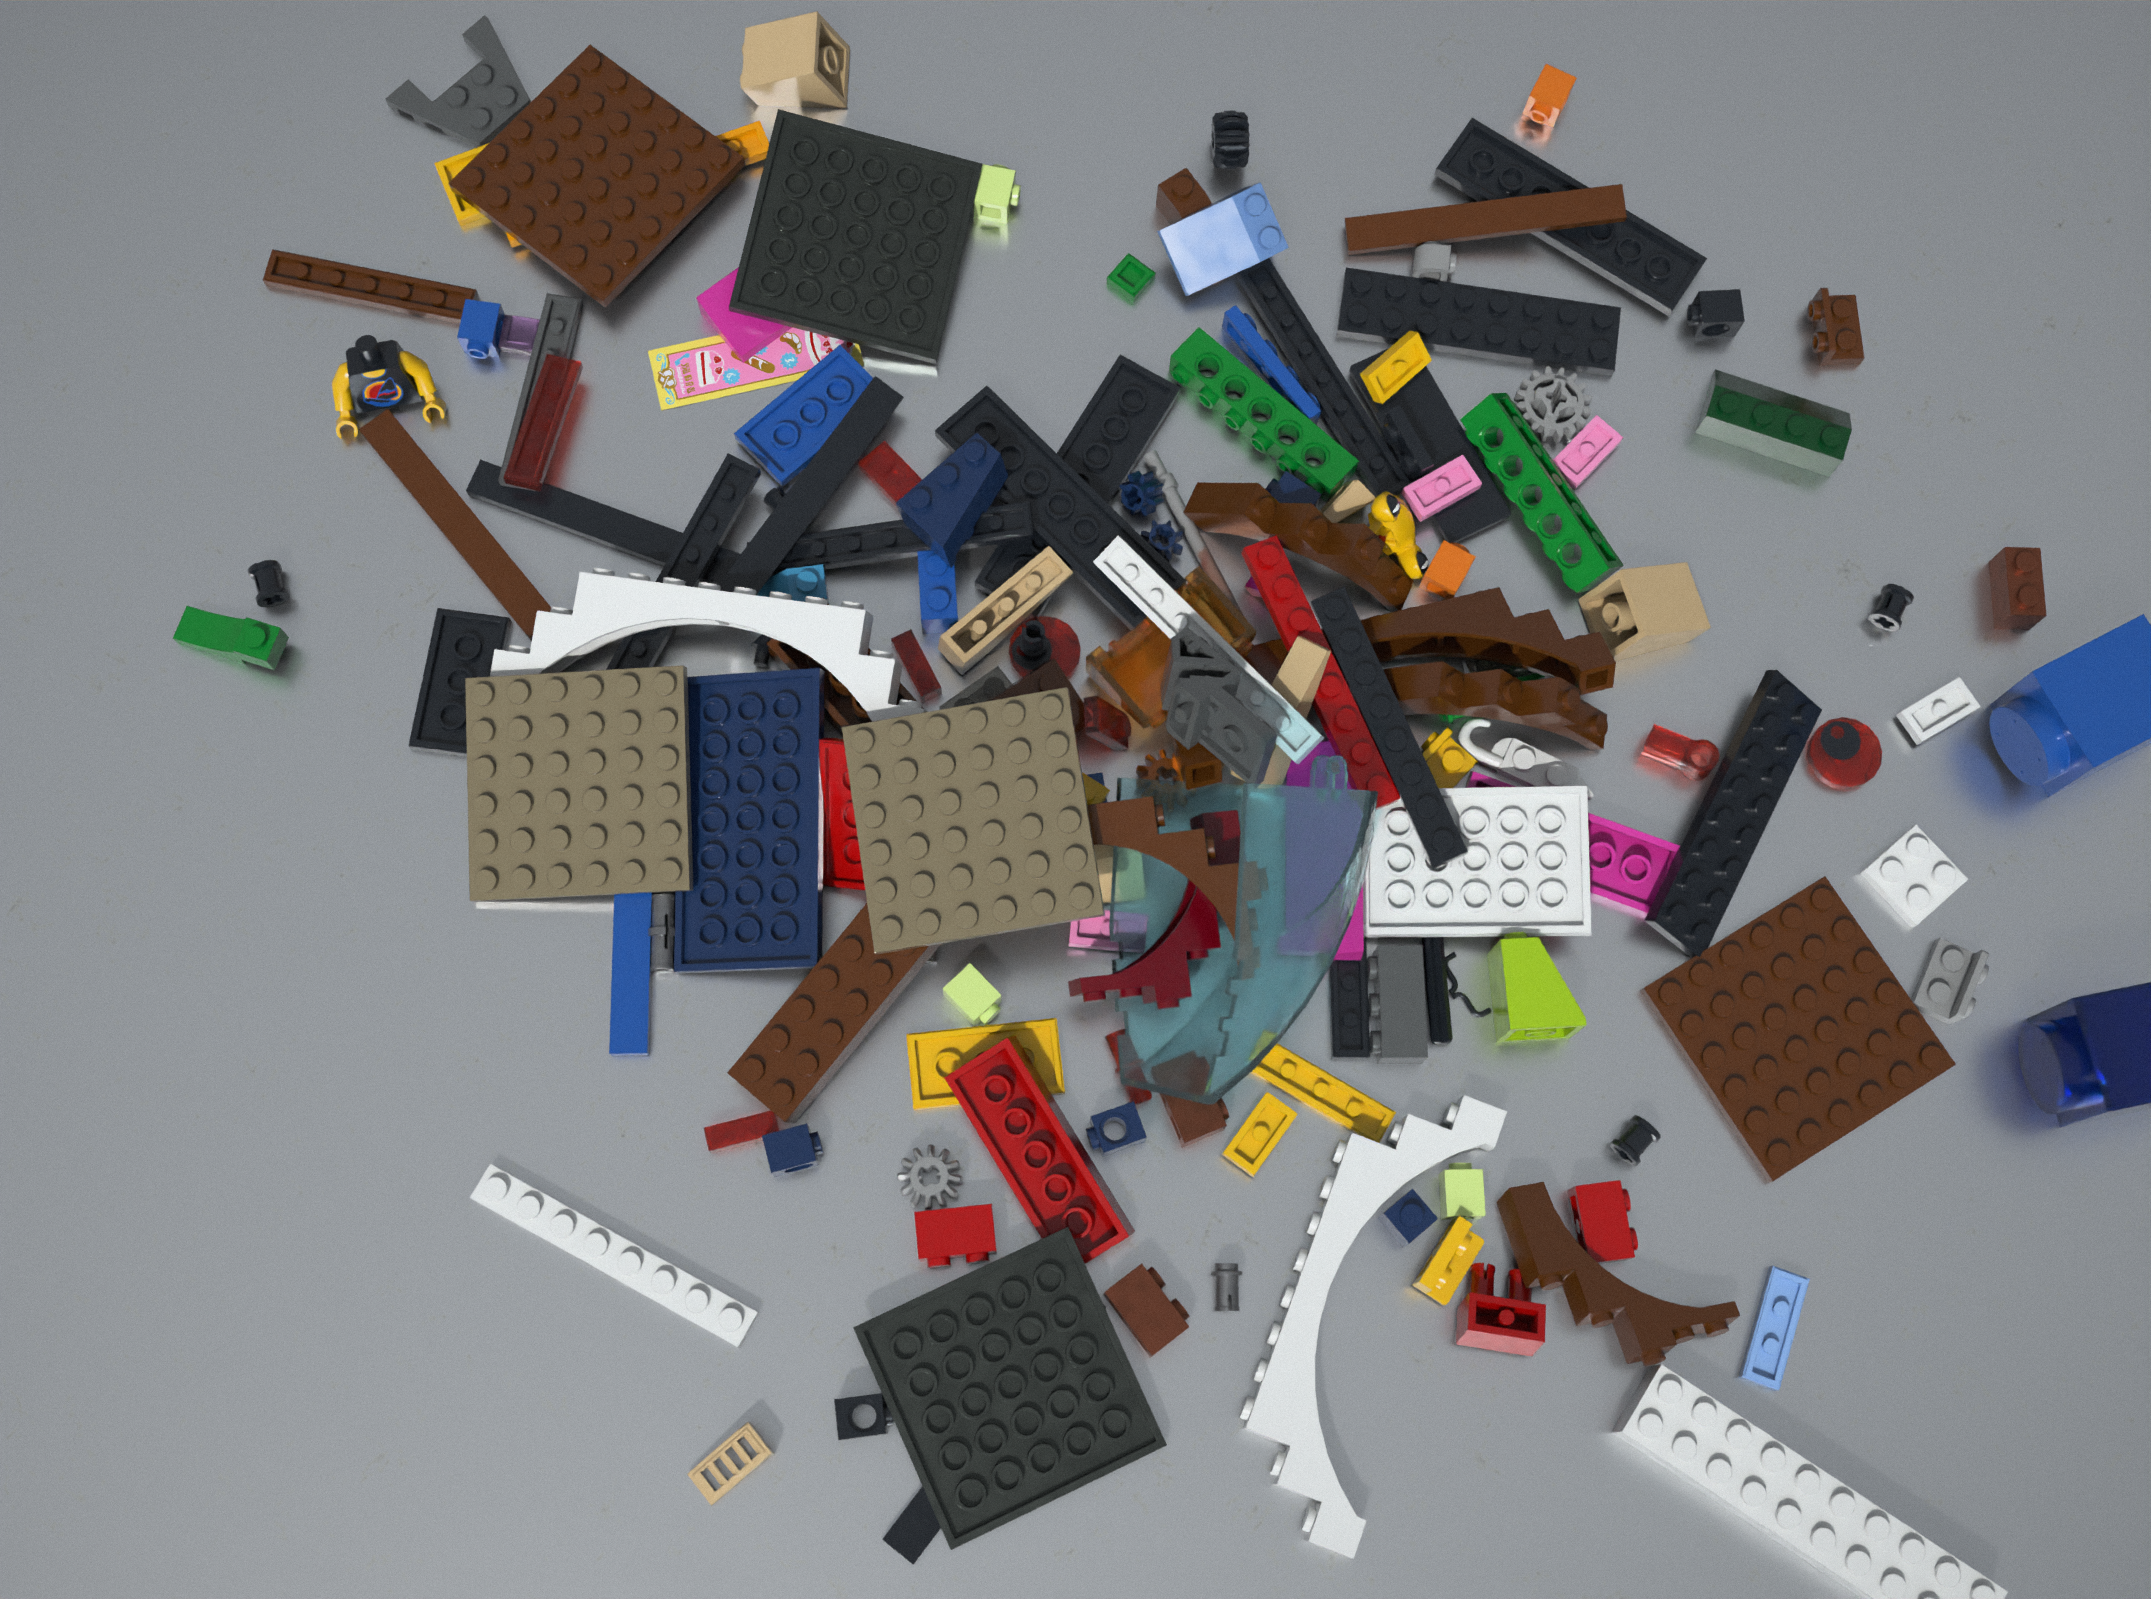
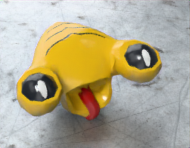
[1367,492,1429,580]

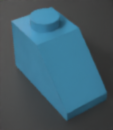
[757,564,829,603]

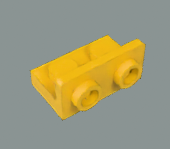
[1421,727,1478,788]
[1412,1216,1484,1305]

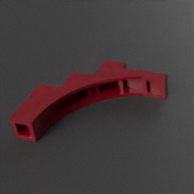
[1068,810,1245,1010]

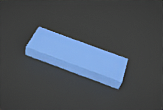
[1738,1266,1810,1391]

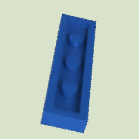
[1222,305,1321,425]

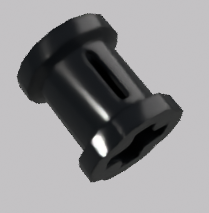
[248,560,290,607]
[1869,584,1914,632]
[1610,1115,1661,1167]

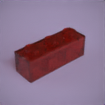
[891,629,942,703]
[704,1111,780,1154]

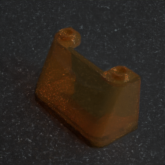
[1086,566,1257,729]

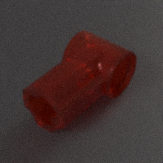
[1641,724,1720,781]

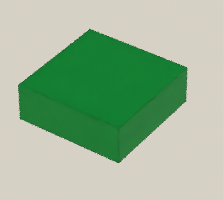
[1107,253,1156,303]

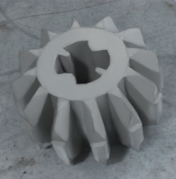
[897,1144,963,1211]

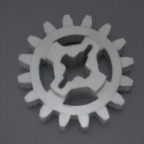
[1514,366,1592,443]

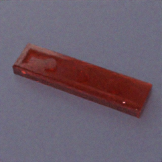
[503,354,583,492]

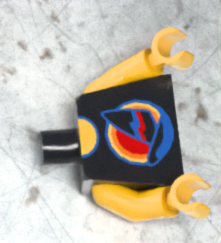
[332,335,447,439]

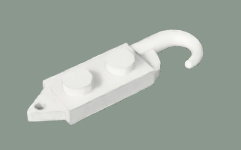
[1458,718,1594,799]

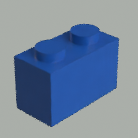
[917,550,958,634]

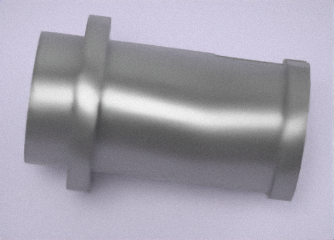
[1211,1263,1242,1311]

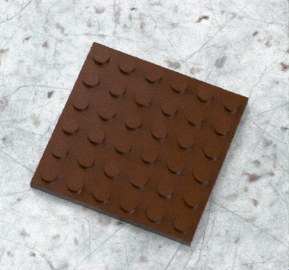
[448,44,746,308]
[1640,876,1956,1183]

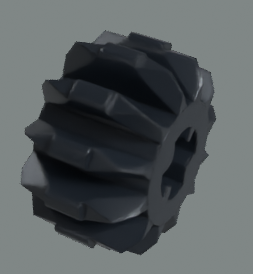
[1211,110,1250,170]

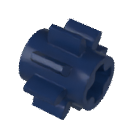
[1119,471,1165,516]
[1140,520,1183,565]

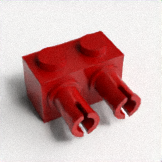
[1456,1263,1546,1357]

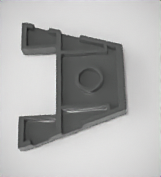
[385,15,531,148]

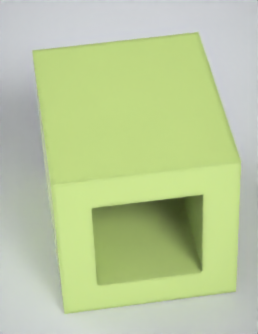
[942,963,1002,1027]
[1438,1163,1486,1220]

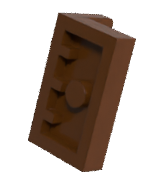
[1807,288,1865,366]

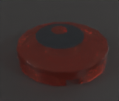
[1008,616,1081,679]
[1806,717,1882,790]

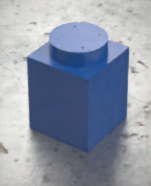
[1989,614,2151,798]

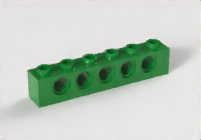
[1169,327,1359,502]
[1460,393,1624,593]

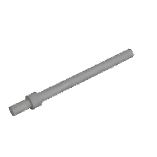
[1144,450,1254,641]

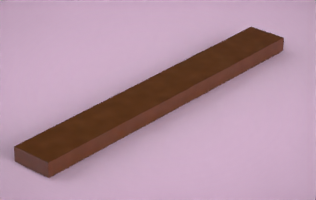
[1344,184,1627,255]
[359,409,551,642]

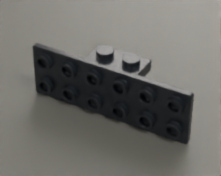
[1349,348,1511,543]

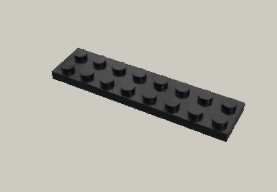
[1434,118,1707,316]
[1336,267,1621,376]
[975,354,1181,621]
[935,386,1186,633]
[1644,670,1822,958]

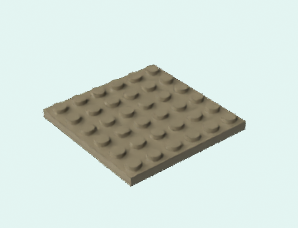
[465,665,693,901]
[842,687,1105,955]

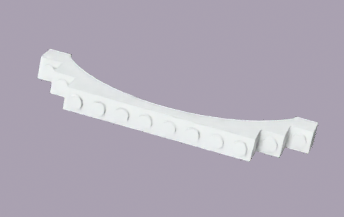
[490,568,928,722]
[1239,1095,1507,1559]

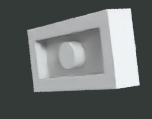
[1896,677,1981,745]

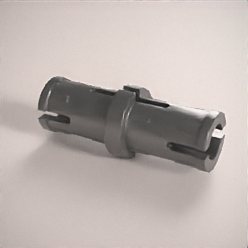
[648,894,675,972]

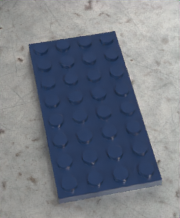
[674,668,825,973]

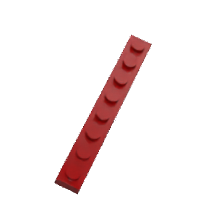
[1241,535,1401,815]

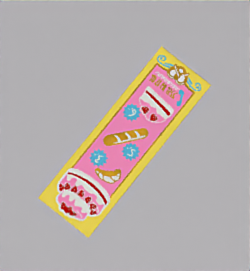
[648,327,864,411]

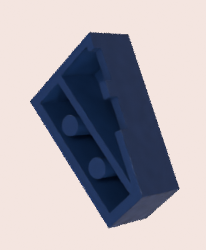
[896,433,1008,568]

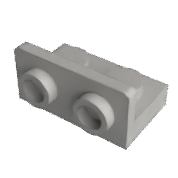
[1911,937,1989,1025]

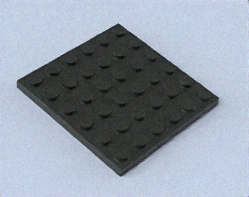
[729,109,982,364]
[853,1227,1167,1550]

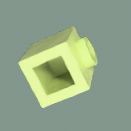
[973,164,1021,224]

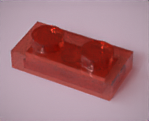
[858,441,922,507]
[1084,696,1131,751]

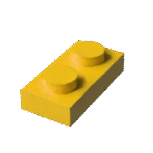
[1360,330,1432,404]
[1222,1092,1298,1177]

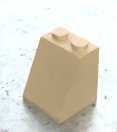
[740,11,850,109]
[1578,562,1711,662]

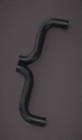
[1445,952,1492,1017]

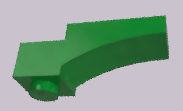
[173,606,289,670]

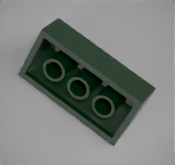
[1695,369,1852,477]

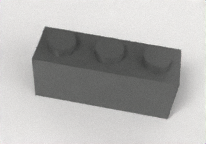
[1367,945,1428,1064]

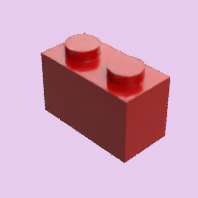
[1567,1180,1638,1264]
[914,1204,997,1268]

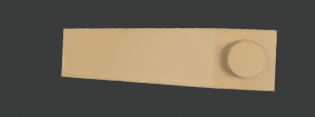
[938,546,1073,675]
[1230,636,1331,789]

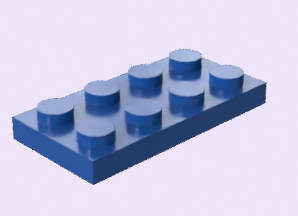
[734,345,873,487]

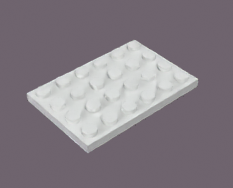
[1362,786,1592,938]

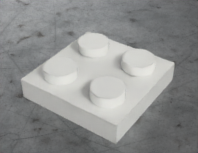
[1860,825,1968,928]

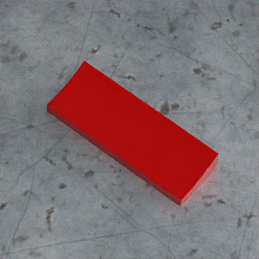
[944,1036,1135,1264]

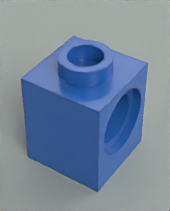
[457,299,507,359]

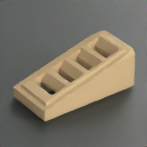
[1319,479,1375,523]
[687,1422,774,1506]

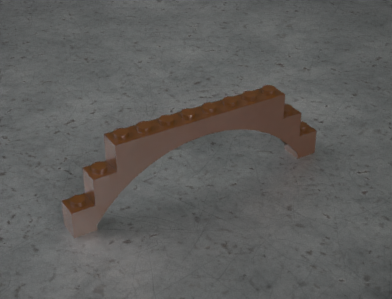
[1173,587,1616,790]

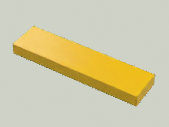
[1245,1036,1396,1143]

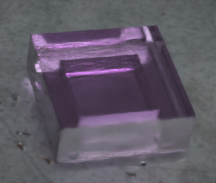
[498,315,540,356]

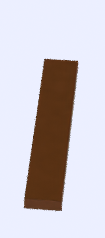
[263,249,479,324]

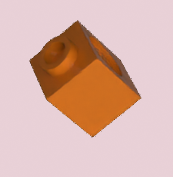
[1522,64,1577,128]
[1418,540,1476,600]

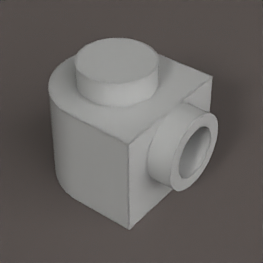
[1412,241,1457,282]

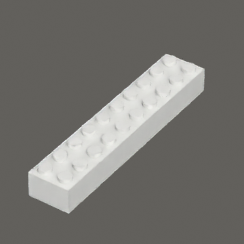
[1611,1364,2008,1599]

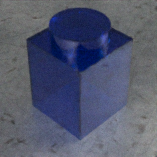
[2018,982,2151,1128]

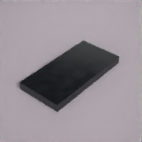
[408,608,512,757]

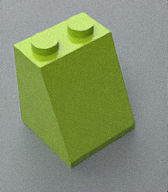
[1487,932,1587,1042]

